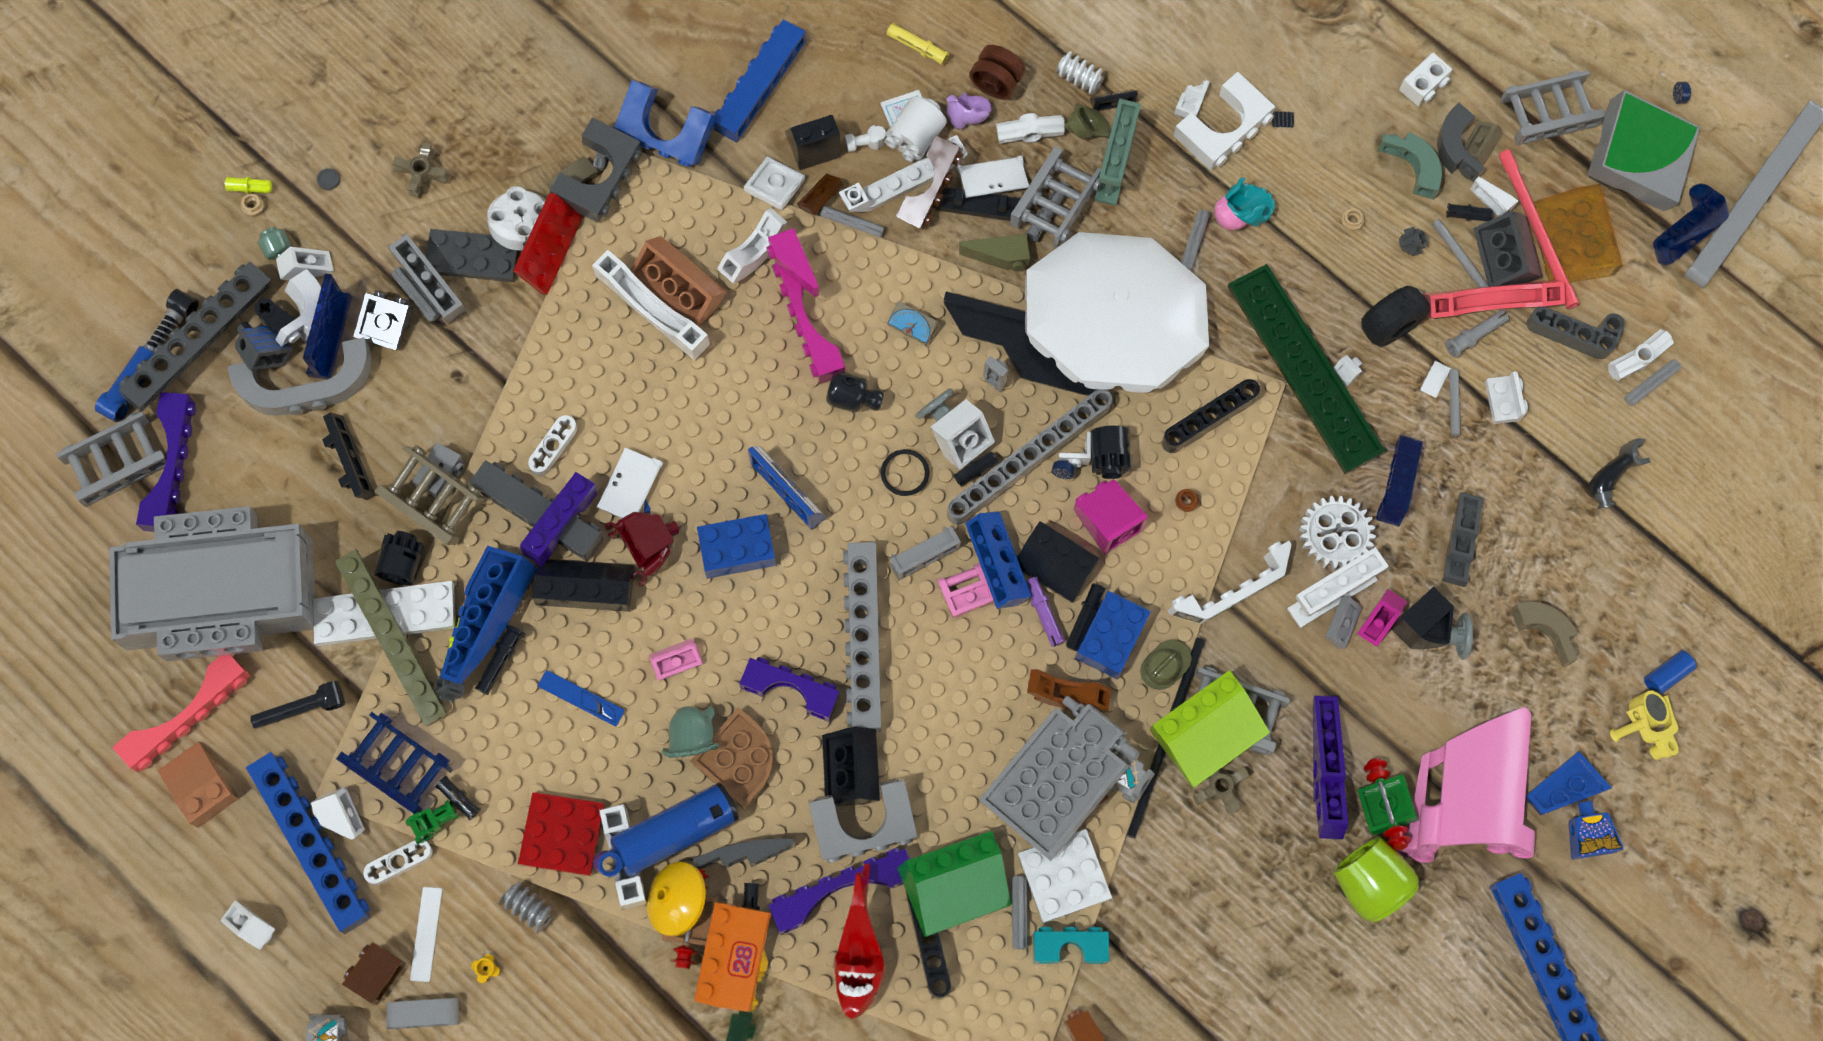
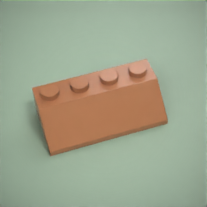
[630,236,727,327]

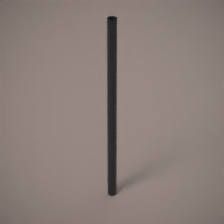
[1126,638,1205,839]

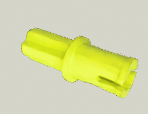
[225,176,272,194]

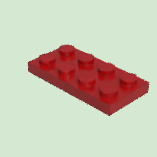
[513,193,583,295]

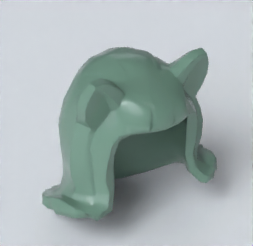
[662,706,719,758]

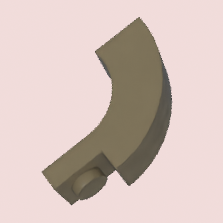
[1511,602,1578,667]

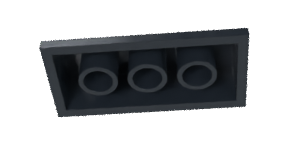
[532,559,635,612]

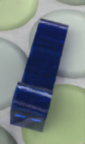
[1653,184,1729,265]
[1376,434,1423,527]

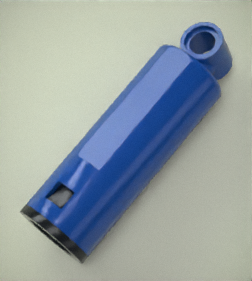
[593,782,739,877]

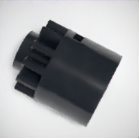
[1090,425,1132,479]
[373,531,424,586]

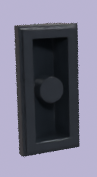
[1090,89,1138,111]

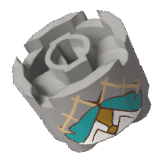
[1110,749,1154,803]
[306,1013,347,1041]

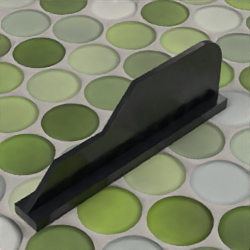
[944,291,1098,396]

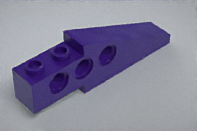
[1313,696,1348,839]

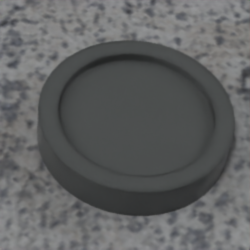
[317,168,340,190]

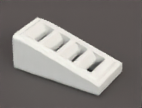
[1470,177,1518,217]

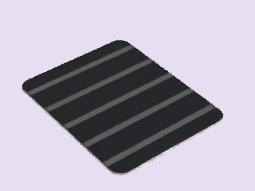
[1272,111,1294,128]

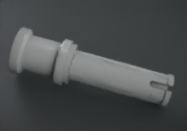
[1445,310,1509,358]

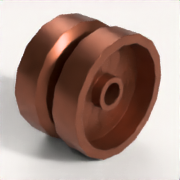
[969,45,1026,100]

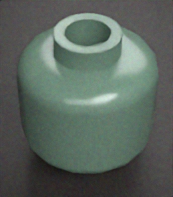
[258,227,292,260]

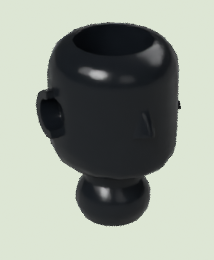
[826,371,884,412]

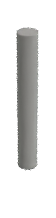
[1449,369,1460,437]

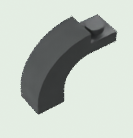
[1437,103,1485,183]

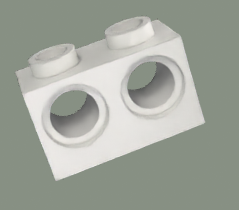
[1399,53,1452,107]

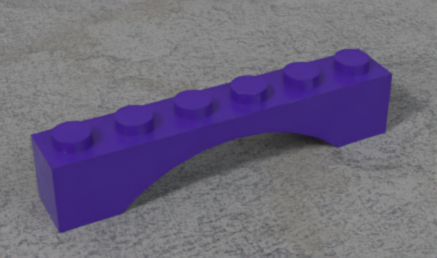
[136,392,196,532]
[769,847,910,935]

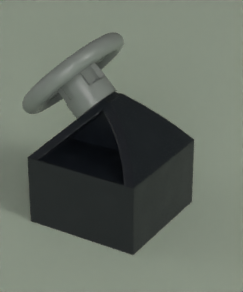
[1390,586,1473,660]

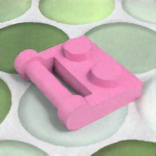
[937,563,994,618]

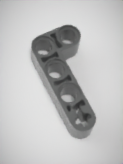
[1526,306,1624,360]

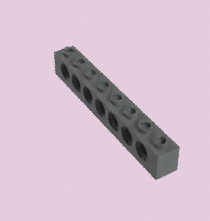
[118,261,271,412]

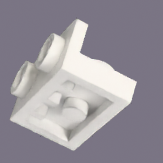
[1485,371,1528,424]

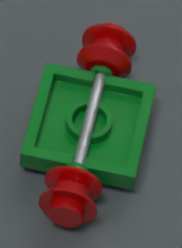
[1357,758,1418,851]

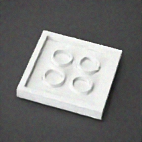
[1017,829,1112,924]

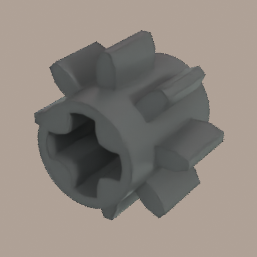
[1399,227,1427,256]
[434,676,465,702]

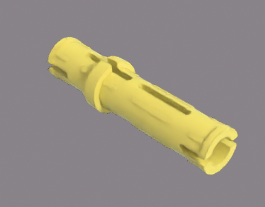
[887,23,949,66]

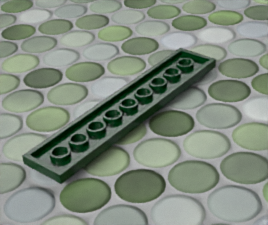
[1227,264,1386,474]

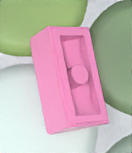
[649,638,703,681]

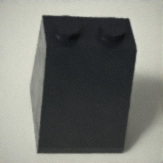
[785,114,841,171]

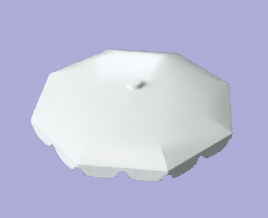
[1025,232,1209,393]

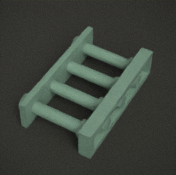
[1094,99,1141,206]

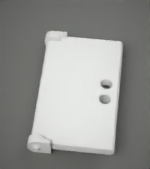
[956,155,1029,198]
[597,448,663,518]

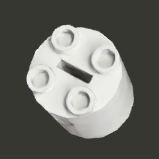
[885,96,947,162]

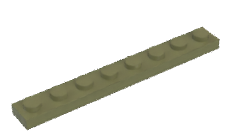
[335,549,448,726]

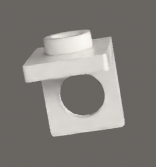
[1058,432,1091,468]

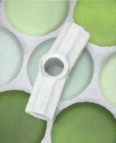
[996,113,1065,144]
[1607,329,1674,381]

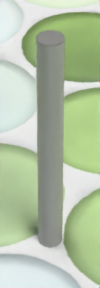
[1432,219,1489,287]

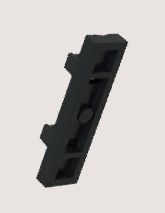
[935,187,1023,223]
[322,412,375,500]

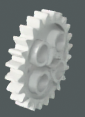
[1299,496,1376,571]

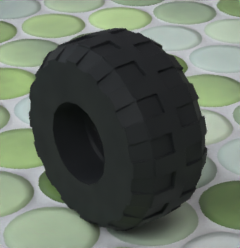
[1361,285,1429,347]

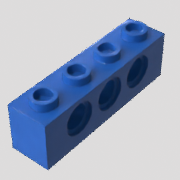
[965,511,1031,609]

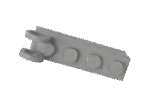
[387,233,466,324]

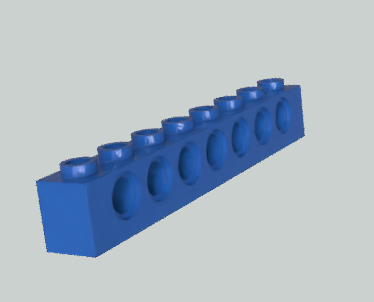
[245,752,371,934]
[1490,873,1605,1041]

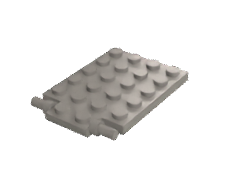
[979,696,1140,861]

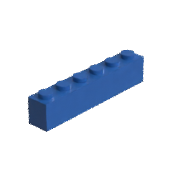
[714,19,806,143]

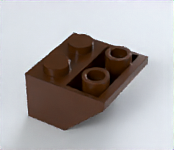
[342,942,406,1005]

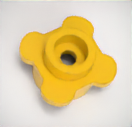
[471,954,500,983]

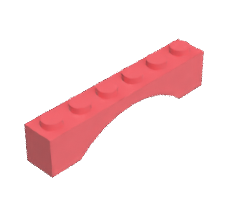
[1423,280,1565,318]
[112,655,250,773]

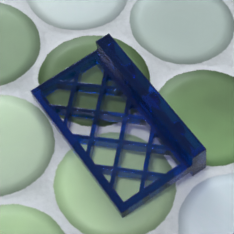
[303,273,352,380]

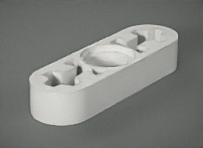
[528,415,577,476]
[363,841,433,885]

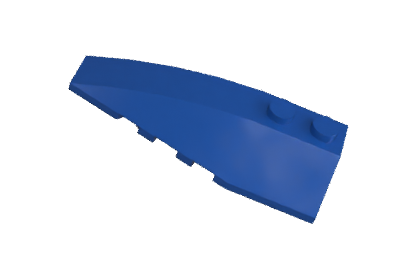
[440,545,537,685]

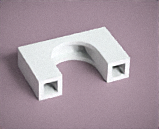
[1173,72,1275,171]

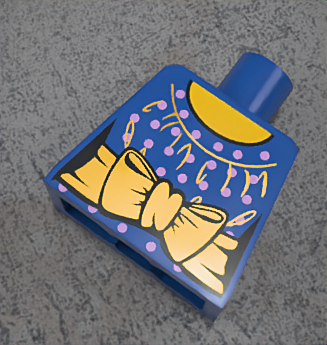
[1568,801,1624,860]

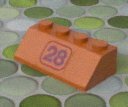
[694,902,771,1012]

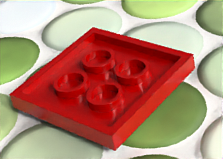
[518,792,605,877]

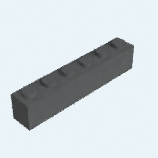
[469,460,603,562]

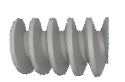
[498,881,553,934]

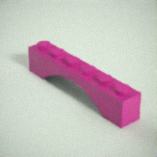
[772,259,845,384]

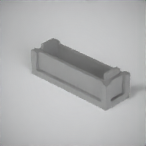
[890,526,961,581]

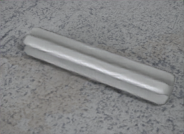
[820,206,884,237]
[1181,209,1210,271]
[392,267,440,322]
[1624,359,1681,406]
[1012,876,1027,949]

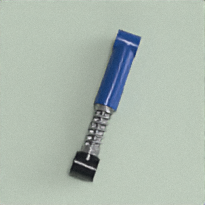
[95,289,199,423]

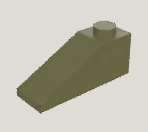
[959,234,1030,271]

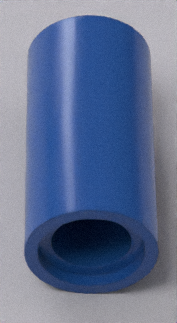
[1644,650,1697,695]

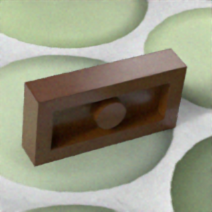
[797,173,844,215]

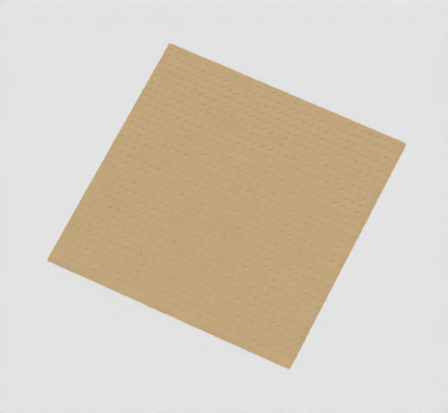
[316,153,1285,1041]

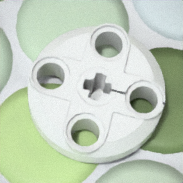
[487,186,546,250]

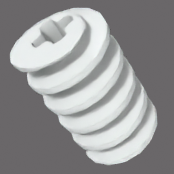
[1055,51,1104,96]

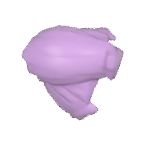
[947,92,992,129]

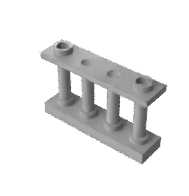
[1500,70,1605,146]
[1010,146,1102,248]
[56,411,167,507]
[1195,667,1290,756]

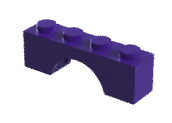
[520,472,597,567]
[739,657,840,722]

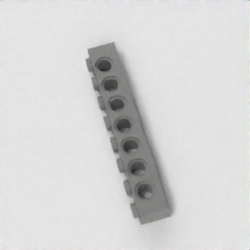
[843,542,881,732]

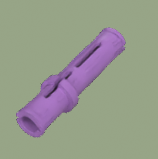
[1026,577,1065,647]

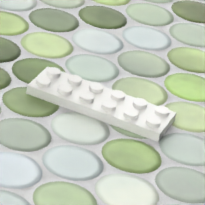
[313,581,456,646]

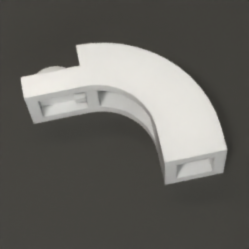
[717,208,787,283]
[275,269,325,347]

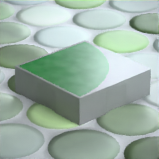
[1588,90,1700,211]

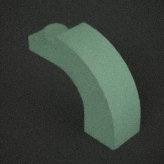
[1378,132,1442,200]

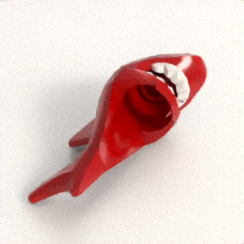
[833,864,886,1020]

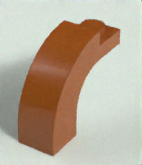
[1027,669,1112,712]

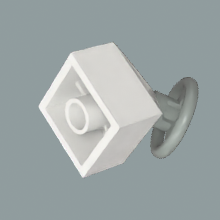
[915,388,995,470]

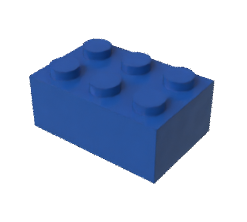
[697,514,776,579]
[1075,591,1151,680]

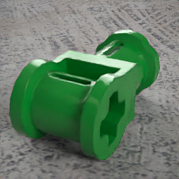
[405,800,458,844]

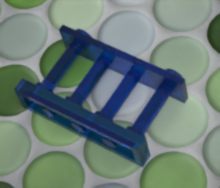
[336,712,453,814]

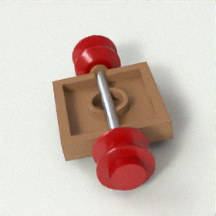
[662,869,719,969]

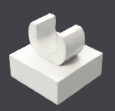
[1334,355,1362,387]

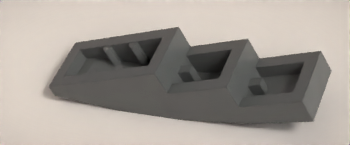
[1442,492,1483,587]
[693,839,796,869]

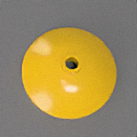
[646,862,706,936]

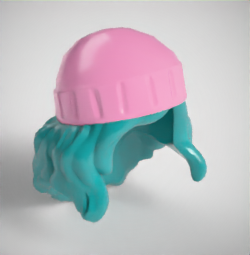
[1214,178,1275,230]

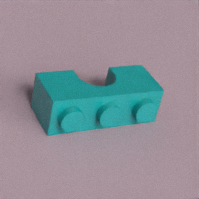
[1033,927,1109,964]

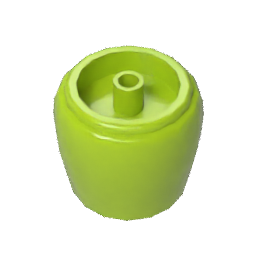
[1333,837,1419,922]

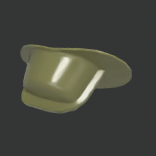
[1065,103,1111,139]
[1140,640,1192,690]

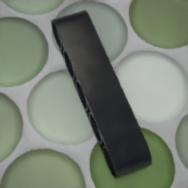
[1162,379,1260,453]
[906,892,951,999]

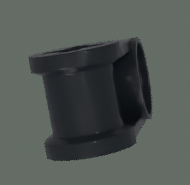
[254,298,295,334]

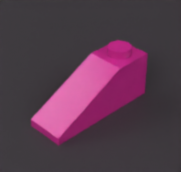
[766,228,819,297]

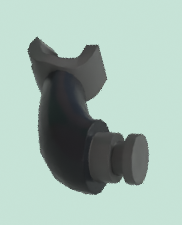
[1589,438,1651,509]

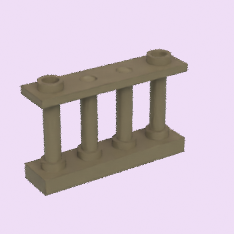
[374,445,486,546]

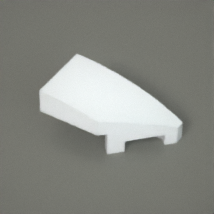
[1174,80,1210,118]

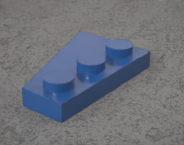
[1525,751,1612,816]

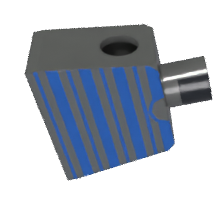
[235,322,293,371]

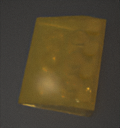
[1533,184,1623,283]

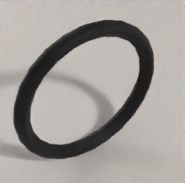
[881,449,929,496]

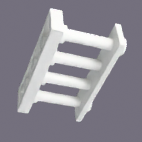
[1287,547,1389,628]

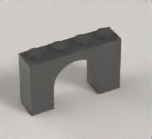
[549,117,642,223]

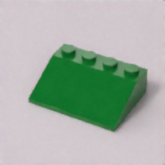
[897,831,1011,937]

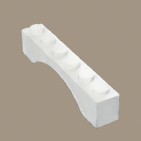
[592,250,710,360]

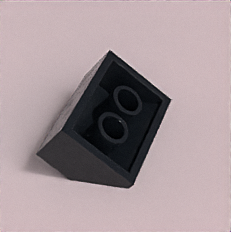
[1017,521,1100,603]
[822,726,880,806]

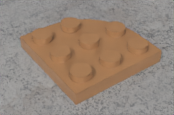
[690,707,773,810]

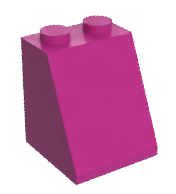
[1073,479,1148,555]

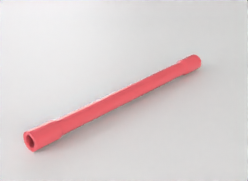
[1498,149,1580,309]

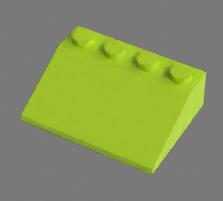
[1150,670,1270,788]

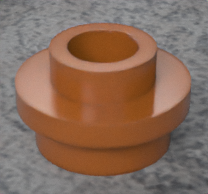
[1175,489,1199,512]

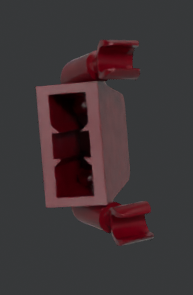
[605,512,679,587]

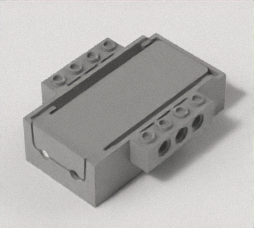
[109,506,315,662]

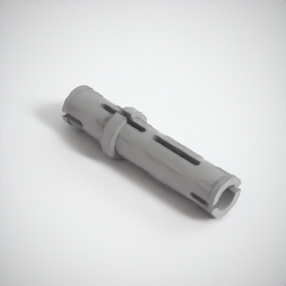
[1025,181,1070,242]

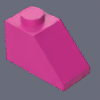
[1357,589,1407,647]

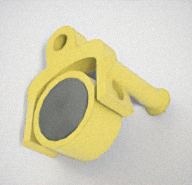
[1610,691,1679,760]

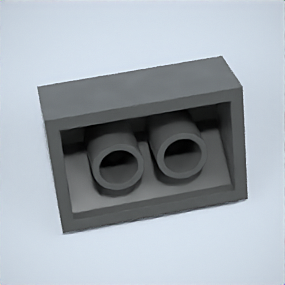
[1473,211,1542,286]

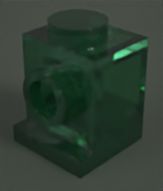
[726,1011,756,1041]

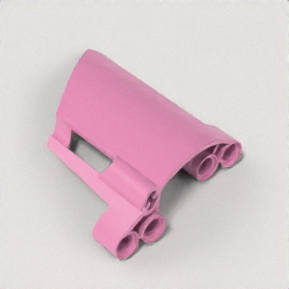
[1389,707,1535,863]

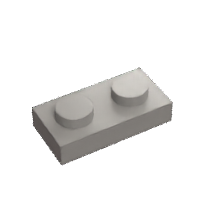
[983,356,1008,392]
[1325,596,1362,649]

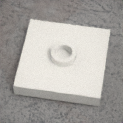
[744,156,805,210]

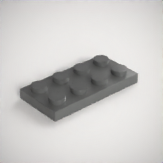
[425,229,519,282]

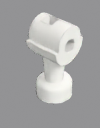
[844,125,886,152]

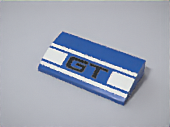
[748,446,825,530]

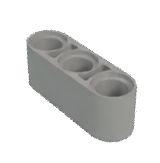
[386,998,459,1029]

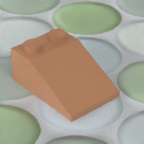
[158,741,239,828]

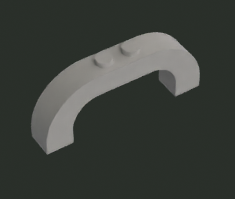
[228,337,371,416]

